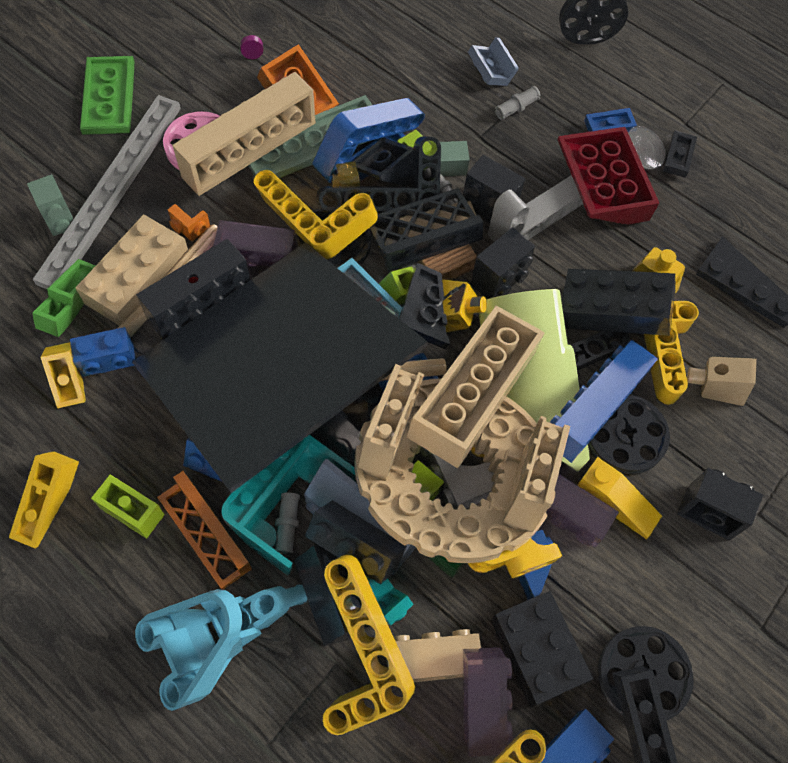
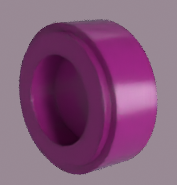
[240,35,263,59]

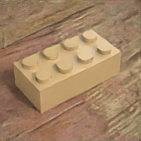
[76,214,188,326]

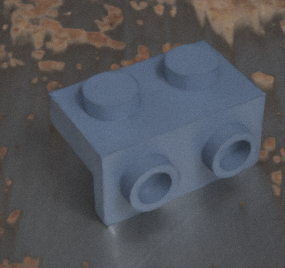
[468,37,518,86]

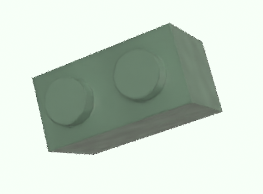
[27,174,73,236]

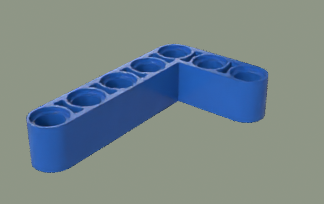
[313,98,425,183]

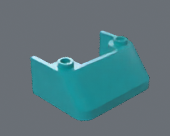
[222,435,357,576]

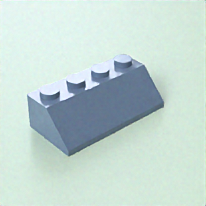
[304,459,415,575]

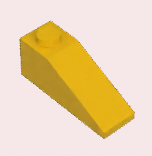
[9,452,79,548]
[575,457,662,539]

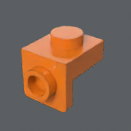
[168,204,210,242]

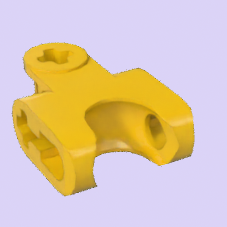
[468,538,562,578]

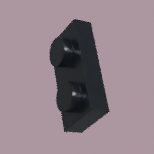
[663,130,697,178]

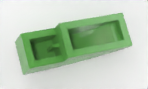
[32,259,95,337]

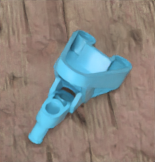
[135,585,307,711]

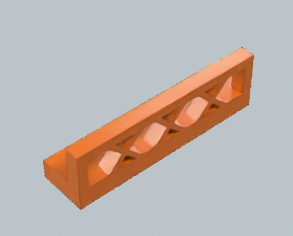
[157,471,252,590]

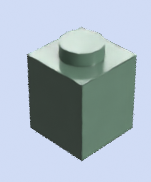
[440,141,470,176]

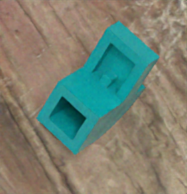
[357,576,414,626]

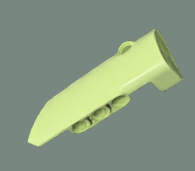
[479,289,590,472]

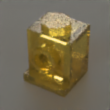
[331,162,360,200]

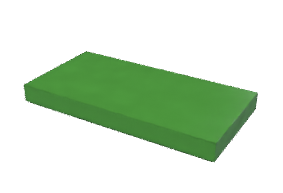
[80,56,135,134]

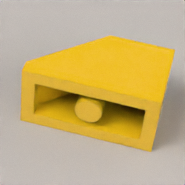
[41,342,86,408]

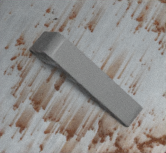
[488,175,583,242]

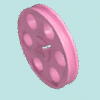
[163,112,220,170]

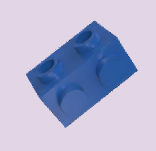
[70,327,136,377]

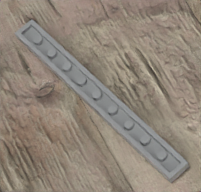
[33,95,181,289]

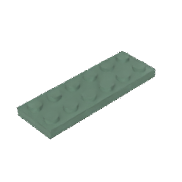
[248,95,372,178]

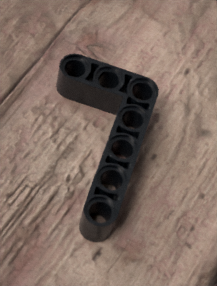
[315,136,441,211]

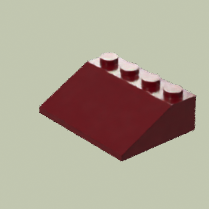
[557,127,660,225]

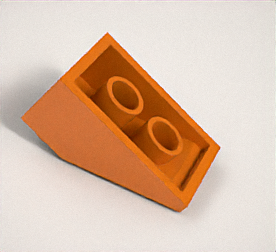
[257,44,339,115]

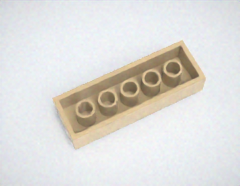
[172,72,316,196]
[407,306,545,468]

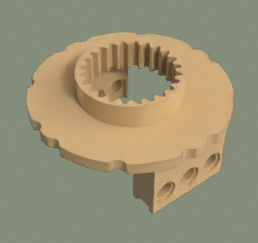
[355,364,570,563]

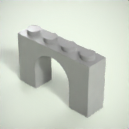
[420,447,494,510]

